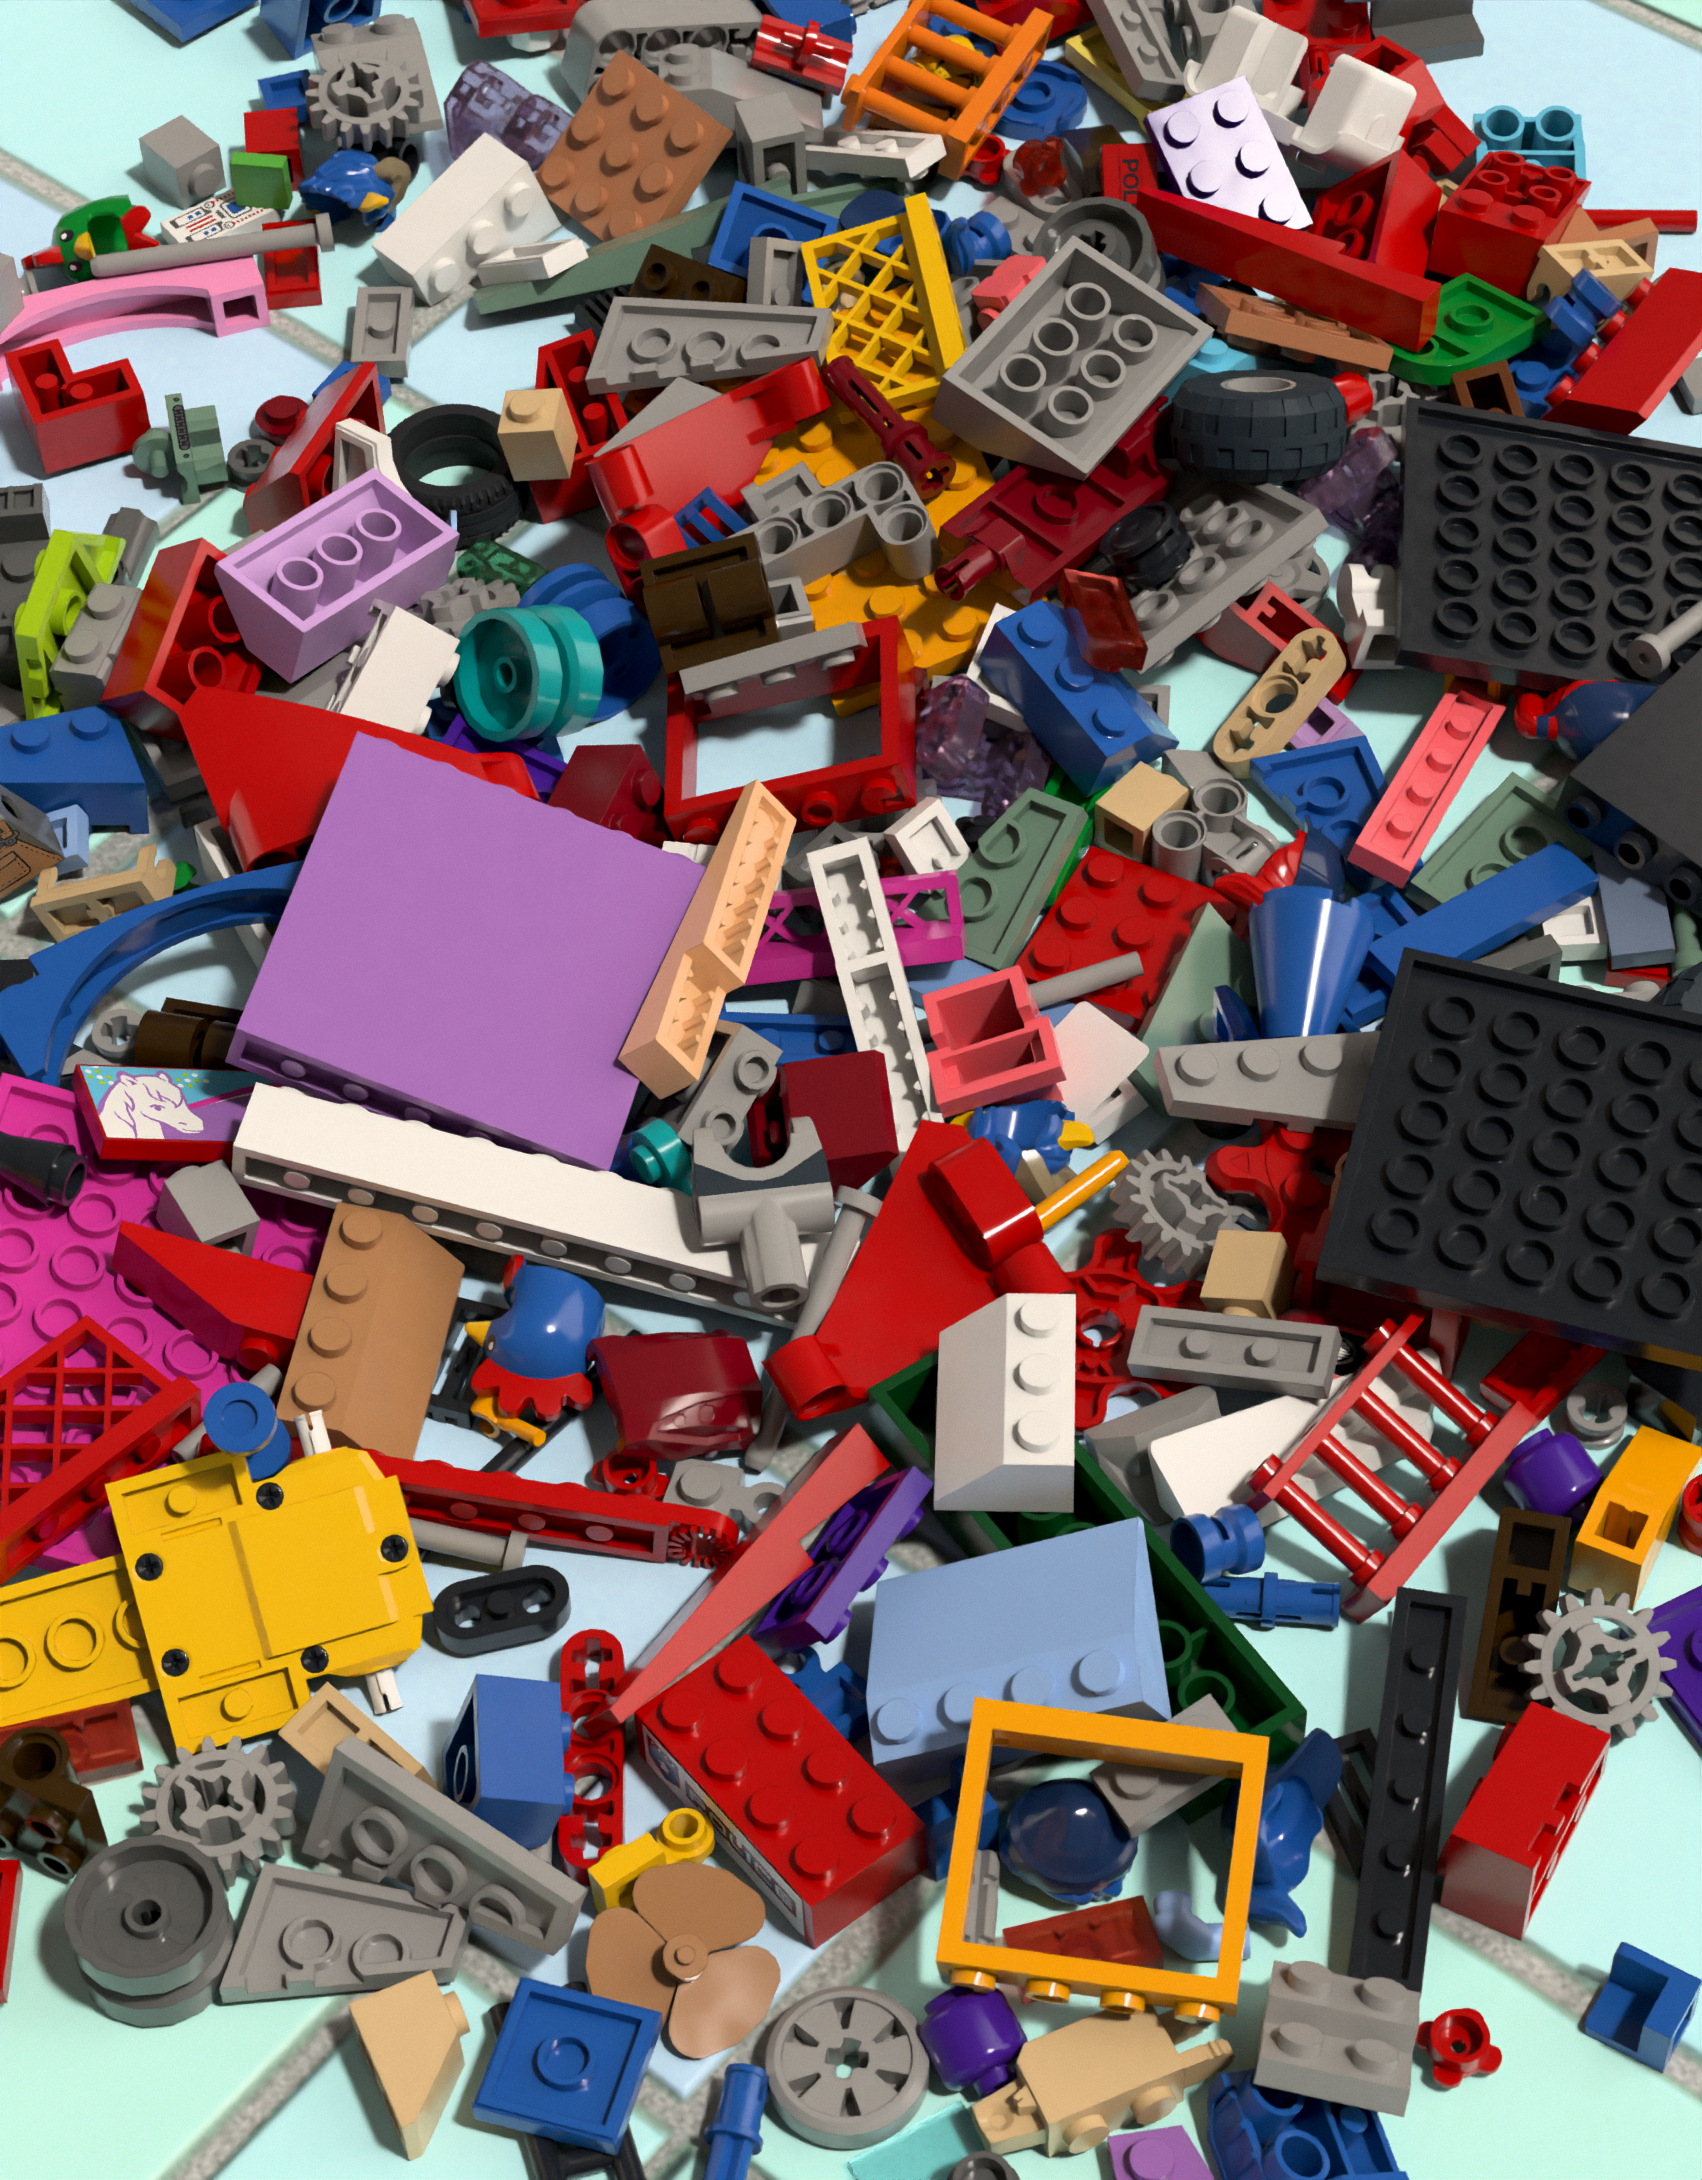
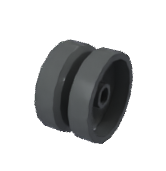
[1032,196,1166,296]
[64,1835,238,2027]

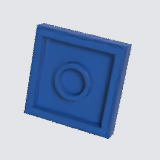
[472,1977,663,2156]

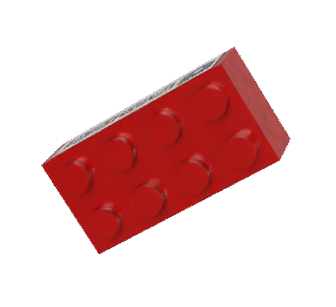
[634,1633,927,1950]

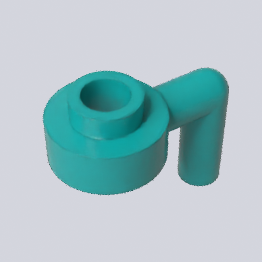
[629,1118,692,1197]

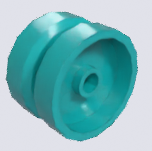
[452,604,604,743]

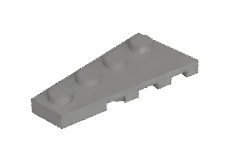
[585,296,835,395]
[1153,1031,1381,1139]
[301,1734,588,1956]

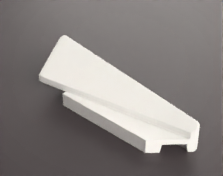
[1148,1347,1443,1528]

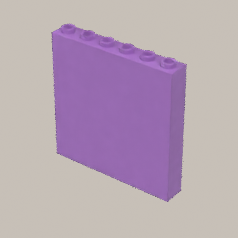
[225,731,707,1171]

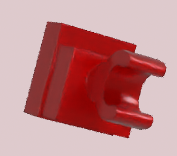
[1409,103,1482,177]

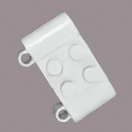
[1183,5,1416,174]

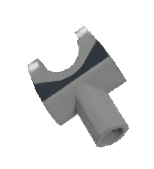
[692,1116,835,1312]

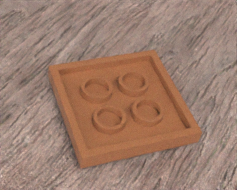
[534,49,734,242]
[1194,282,1394,376]

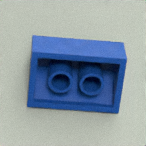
[977,599,1179,798]

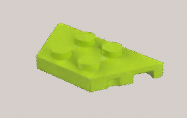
[14,529,126,721]

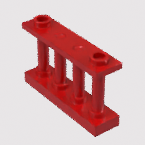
[1243,1307,1538,1625]

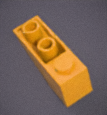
[1567,1425,1702,1611]

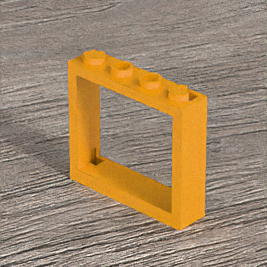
[936,1697,1270,2024]

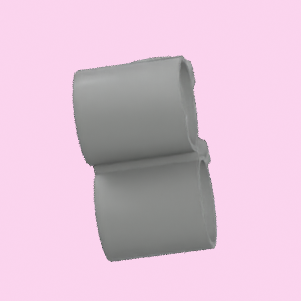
[1151,776,1283,890]

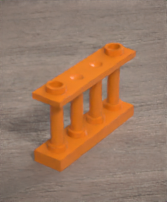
[840,0,1054,182]

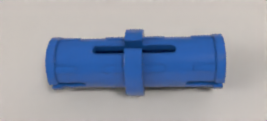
[1201,1572,1341,1628]

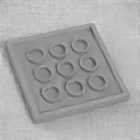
[1047,476,1330,675]

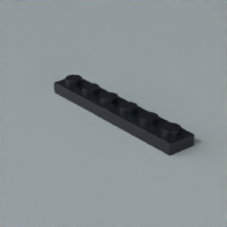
[1347,1586,1468,1998]

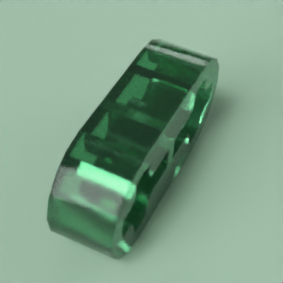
[456,539,550,598]

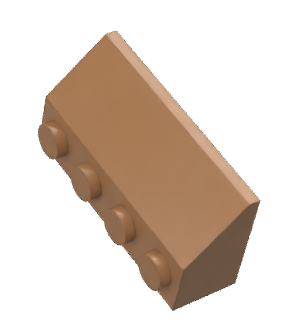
[276,1201,465,1460]

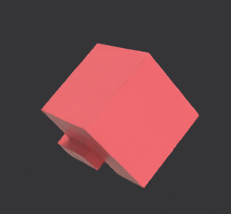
[922,965,1067,1118]

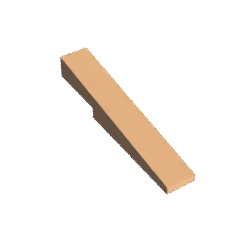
[618,779,797,1100]

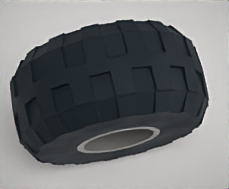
[1170,369,1347,483]

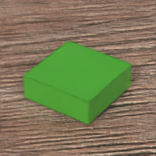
[230,151,293,210]

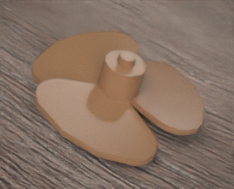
[585,1861,781,2059]

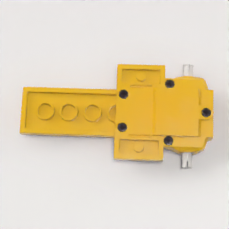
[0,1410,434,1754]

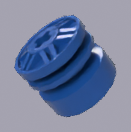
[516,562,662,723]

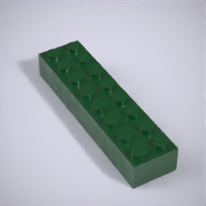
[867,1349,1307,1826]

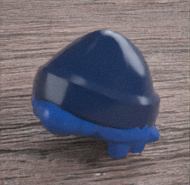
[999,1778,1138,1906]

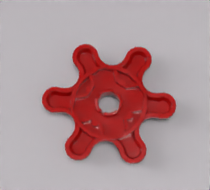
[1204,1118,1352,1259]
[1064,1228,1207,1435]

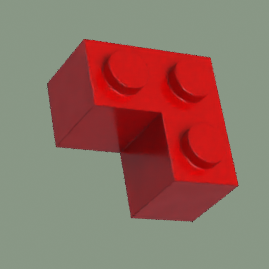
[4,338,151,474]

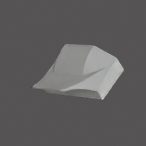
[1083,1384,1221,1527]

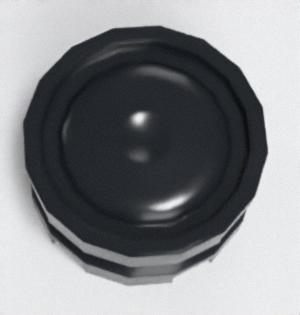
[1099,501,1195,592]

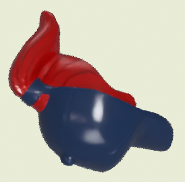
[1512,680,1660,765]
[1213,815,1346,914]

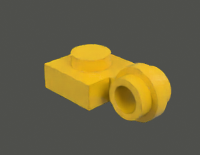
[587,1808,715,1914]

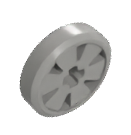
[765,1986,930,2149]

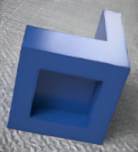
[910,1755,999,1882]
[1584,1942,1702,2073]

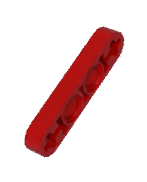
[558,1629,626,1886]

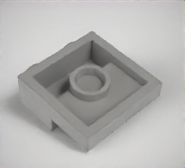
[632,1019,783,1154]
[1254,1960,1421,2117]

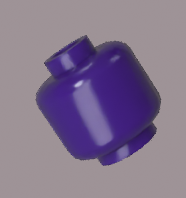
[1502,1428,1605,1533]
[918,1986,1028,2098]

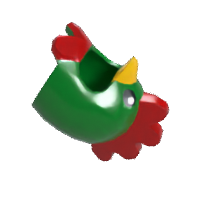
[21,194,160,284]

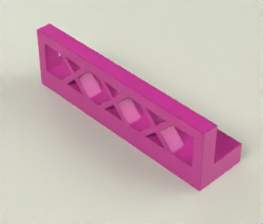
[743,869,967,986]

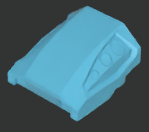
[1472,105,1586,180]

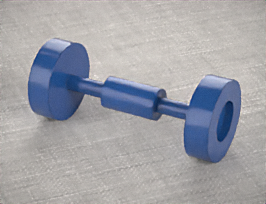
[204,1382,292,1482]

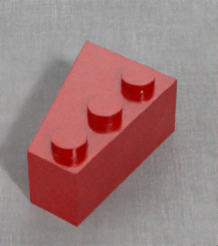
[528,328,629,524]
[1436,1701,1611,1941]

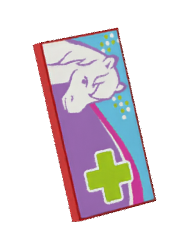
[71,1064,323,1163]

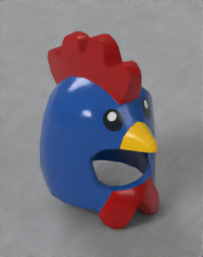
[464,1254,606,1422]

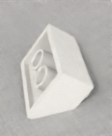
[934,1293,1076,1513]

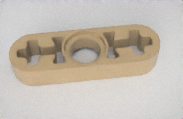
[1213,628,1346,779]

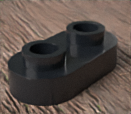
[432,1565,572,1654]

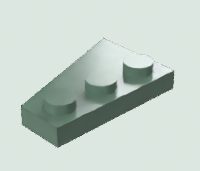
[1405,771,1593,911]
[896,787,1089,971]
[1127,902,1260,1118]

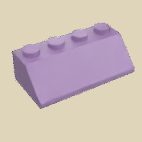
[214,468,460,684]

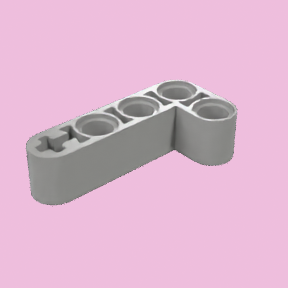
[561,0,763,104]
[723,462,943,586]

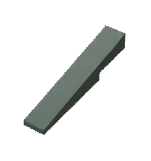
[473,175,793,315]

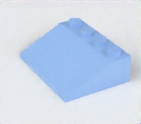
[866,1517,1172,1785]

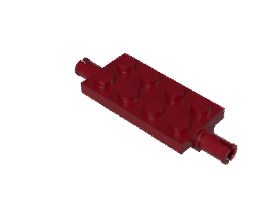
[934,395,1177,607]

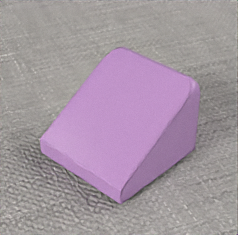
[1287,697,1365,750]

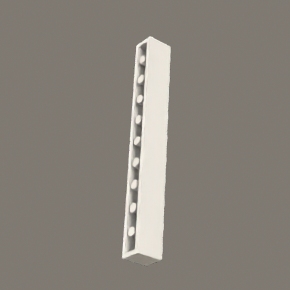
[232,1082,865,1330]

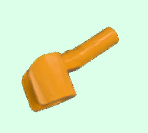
[470,1396,546,1446]

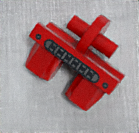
[749,14,854,98]

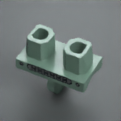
[132,393,228,505]

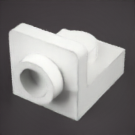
[883,796,972,894]

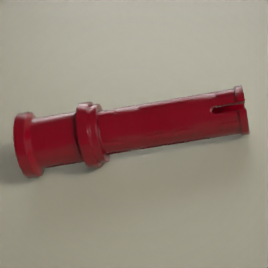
[821,355,957,499]

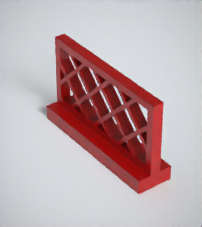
[0,1315,201,1586]

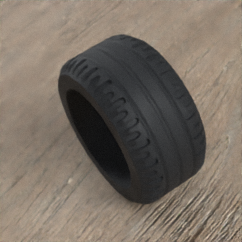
[387,404,531,548]

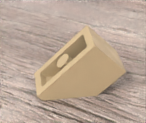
[348,1970,470,2161]

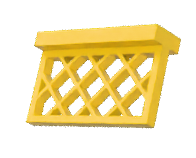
[800,192,967,425]

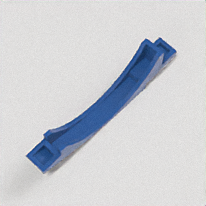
[0,860,305,1088]

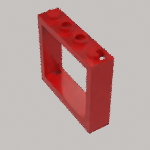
[664,615,917,846]

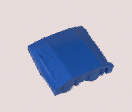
[1207,2067,1409,2180]

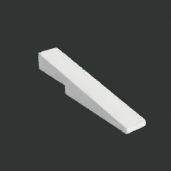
[806,836,945,1179]

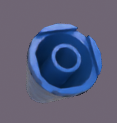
[1248,885,1375,1039]

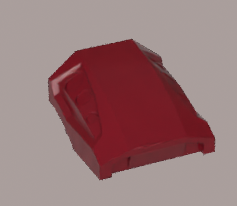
[586,1329,763,1461]

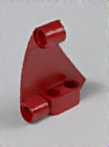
[585,356,832,614]
[177,685,543,873]
[761,1120,1078,1421]

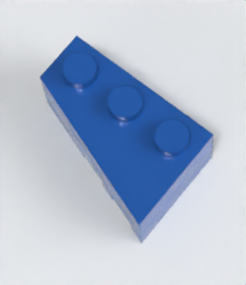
[0,704,149,834]

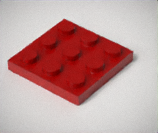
[1014,845,1249,1034]

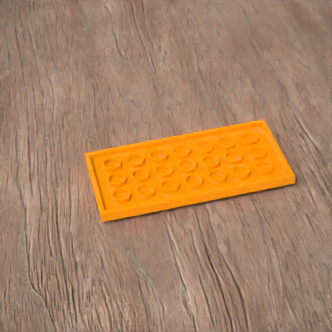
[702,284,1048,719]

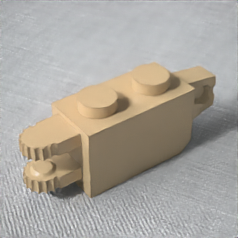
[972,2004,1236,2158]

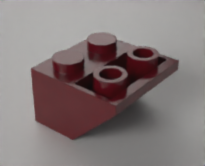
[547,744,675,849]
[746,1050,899,1209]

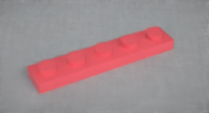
[1347,678,1508,889]

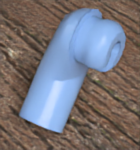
[1150,1890,1251,1961]

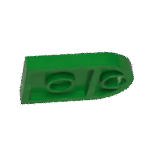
[1380,272,1551,385]

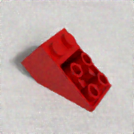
[1426,151,1592,301]

